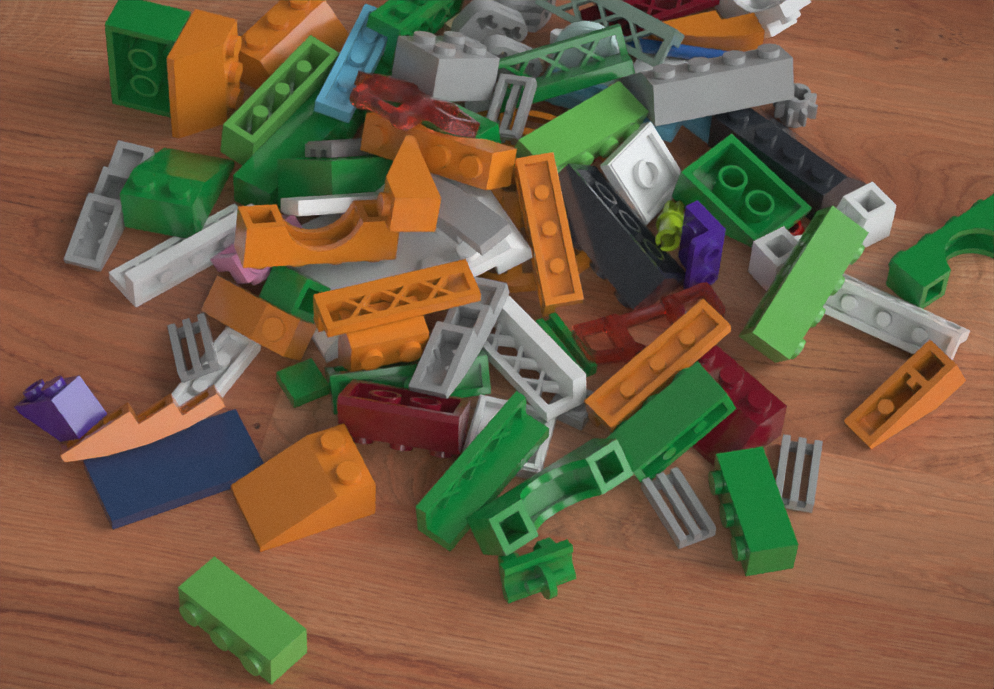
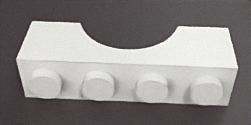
[748,182,897,291]

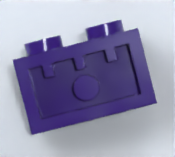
[678,200,726,294]

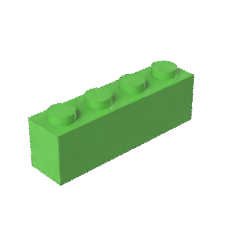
[220,35,340,166]
[513,81,649,173]
[739,205,869,363]

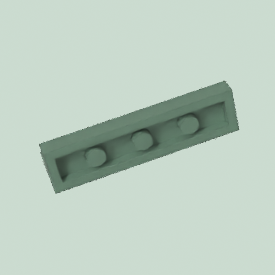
[535,0,685,67]

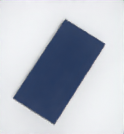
[83,409,264,530]

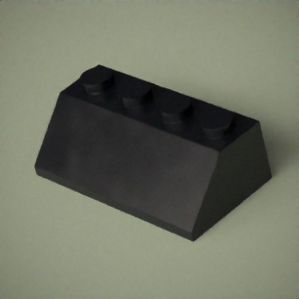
[708,106,867,221]
[558,163,686,310]

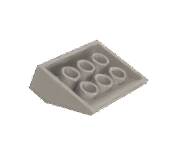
[618,43,794,127]

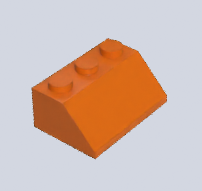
[238,0,349,90]
[167,9,244,139]

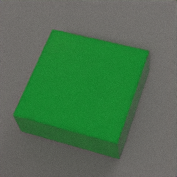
[276,358,330,408]

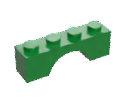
[886,194,994,309]
[466,438,634,556]

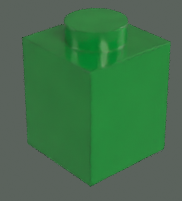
[259,266,331,324]

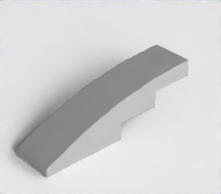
[63,140,155,272]
[430,173,512,256]
[408,276,510,399]

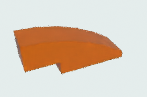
[648,10,765,52]

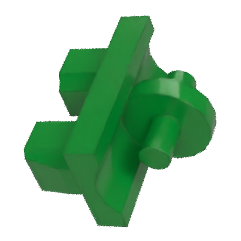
[497,537,576,604]

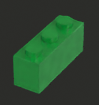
[606,361,736,483]
[708,446,799,576]

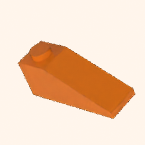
[377,136,441,232]
[201,275,317,361]
[844,340,966,449]

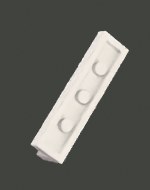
[109,203,254,307]
[823,273,970,360]
[482,295,586,421]

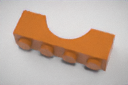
[360,110,517,190]
[234,199,399,269]

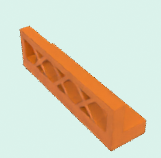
[513,152,584,318]
[313,259,481,337]
[584,299,731,433]

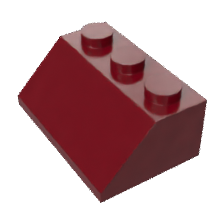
[669,345,787,466]
[337,379,471,458]

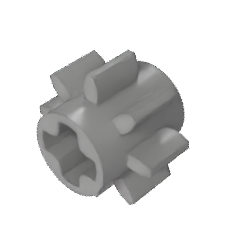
[773,83,818,128]

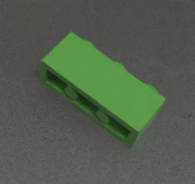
[178,556,307,685]

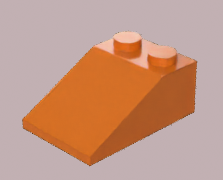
[230,424,376,552]

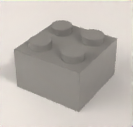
[391,31,500,102]

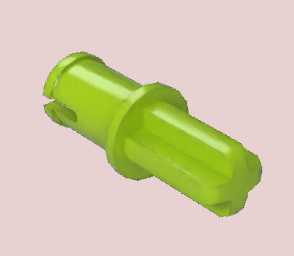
[655,200,685,251]

